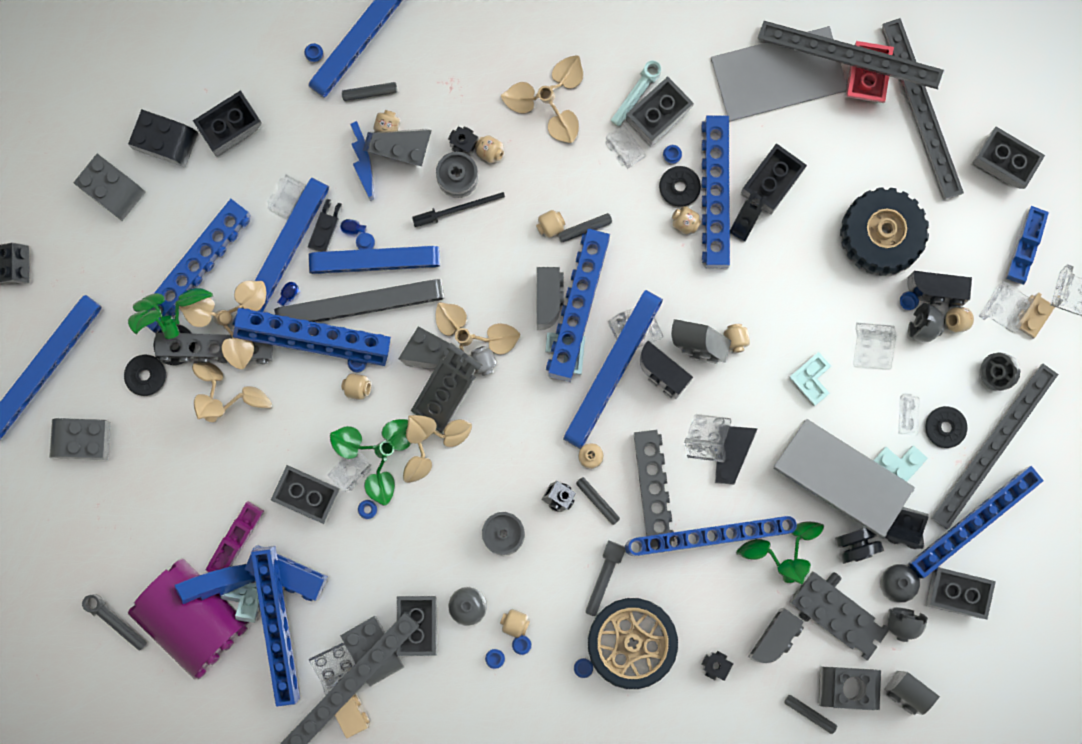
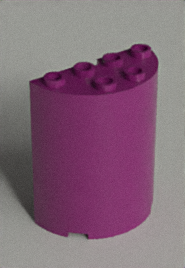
[128,559,249,680]

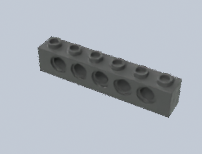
[155,333,273,364]
[634,430,675,548]

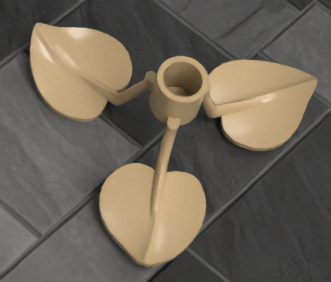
[501,55,583,143]
[179,281,266,370]
[436,302,520,355]
[192,361,272,422]
[403,415,472,483]

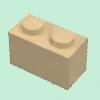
[335,694,370,739]

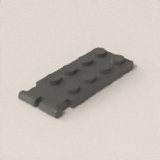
[411,343,483,433]
[790,571,889,661]

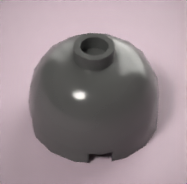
[908,303,945,342]
[980,352,1021,391]
[880,564,920,603]
[448,587,487,626]
[887,607,928,642]

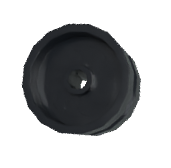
[835,528,884,564]

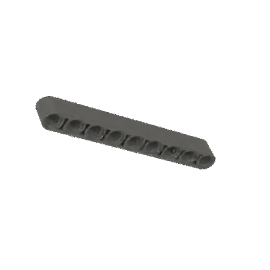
[274,279,444,323]

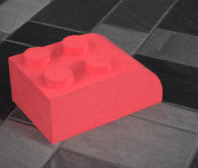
[846,41,894,103]

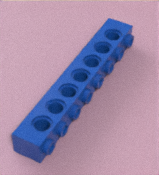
[701,115,730,268]
[146,198,251,334]
[546,228,610,382]
[233,308,391,366]
[908,466,1044,579]
[251,546,300,707]

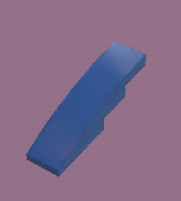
[350,121,374,201]
[1006,206,1049,285]
[175,564,256,604]

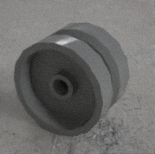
[436,152,478,198]
[482,512,525,555]

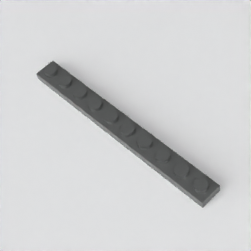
[882,18,964,200]
[758,21,945,90]
[931,363,1059,530]
[280,612,420,744]

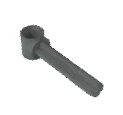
[585,540,625,616]
[82,594,147,651]

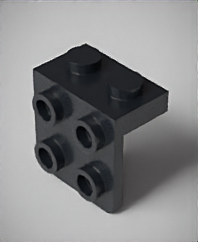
[0,243,29,284]
[885,507,929,549]

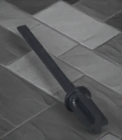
[412,192,505,227]

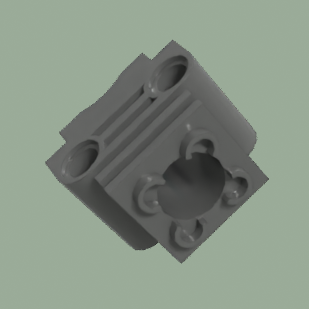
[819,666,881,710]

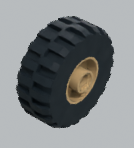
[840,187,929,276]

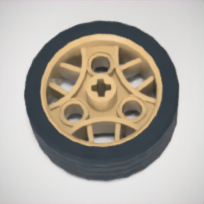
[588,598,678,689]

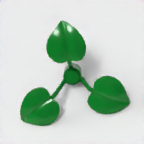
[128,288,214,339]
[330,419,411,506]
[736,521,824,584]

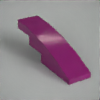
[205,501,264,572]

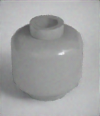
[470,346,497,376]

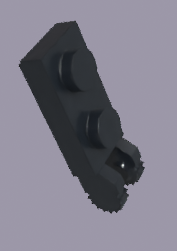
[730,190,768,241]
[308,199,342,252]

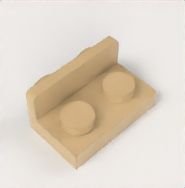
[1015,292,1056,339]

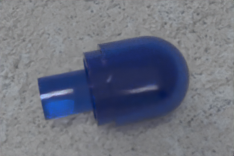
[340,219,367,235]
[277,282,299,306]

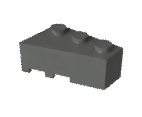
[363,129,432,167]
[398,326,469,369]

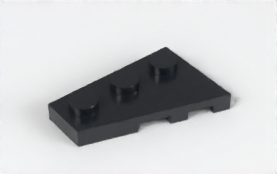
[715,425,758,485]

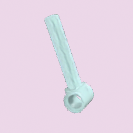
[611,60,661,126]

